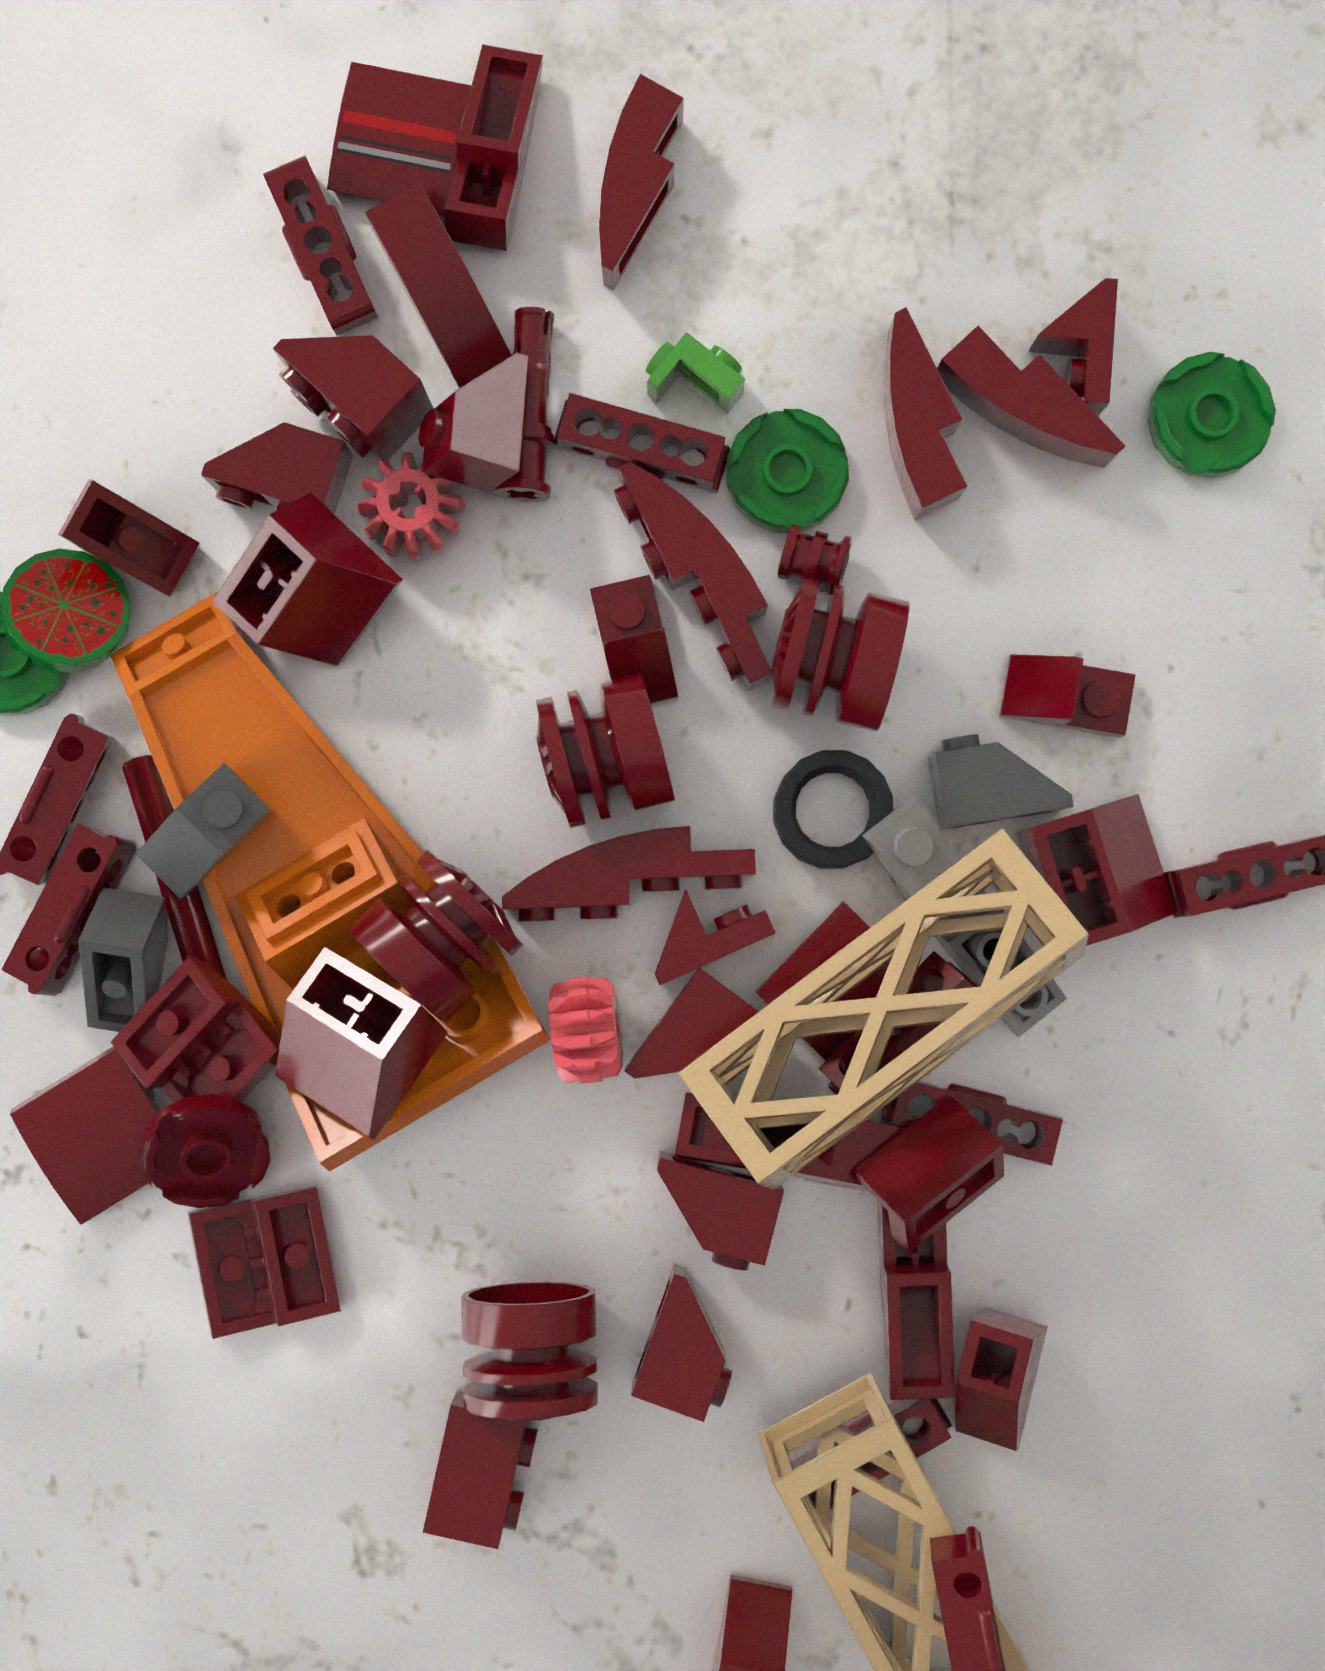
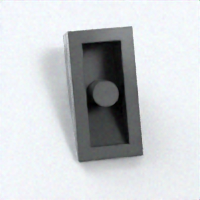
[927,734,1074,831]
[136,763,274,899]
[78,887,168,1032]

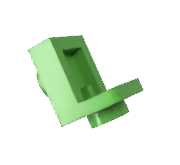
[645,332,745,413]

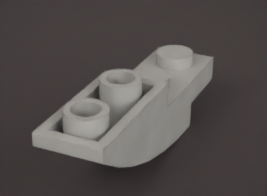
[862,797,1067,1037]

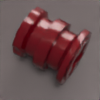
[777,524,852,595]

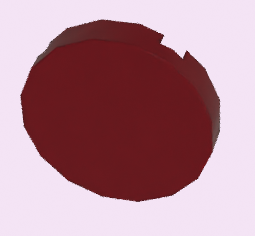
[141,1094,270,1208]

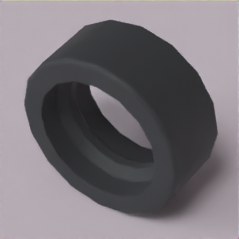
[773,750,893,869]

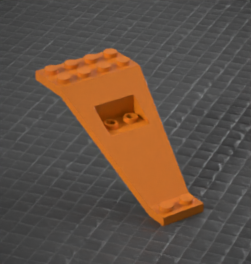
[110,592,551,1172]

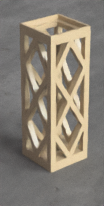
[678,828,1089,1190]
[758,1372,1030,1671]

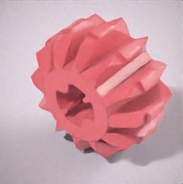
[357,451,465,561]
[548,976,624,1084]

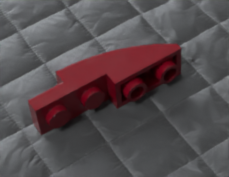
[613,462,772,691]
[502,826,756,922]
[675,1092,905,1191]

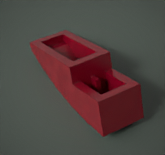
[444,44,543,251]
[599,74,684,290]
[365,182,512,388]
[884,307,967,520]
[937,325,1125,468]
[877,1200,955,1400]

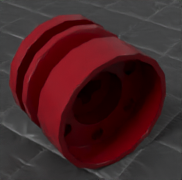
[771,577,910,731]
[536,672,675,829]
[349,849,523,1023]
[461,1281,598,1421]

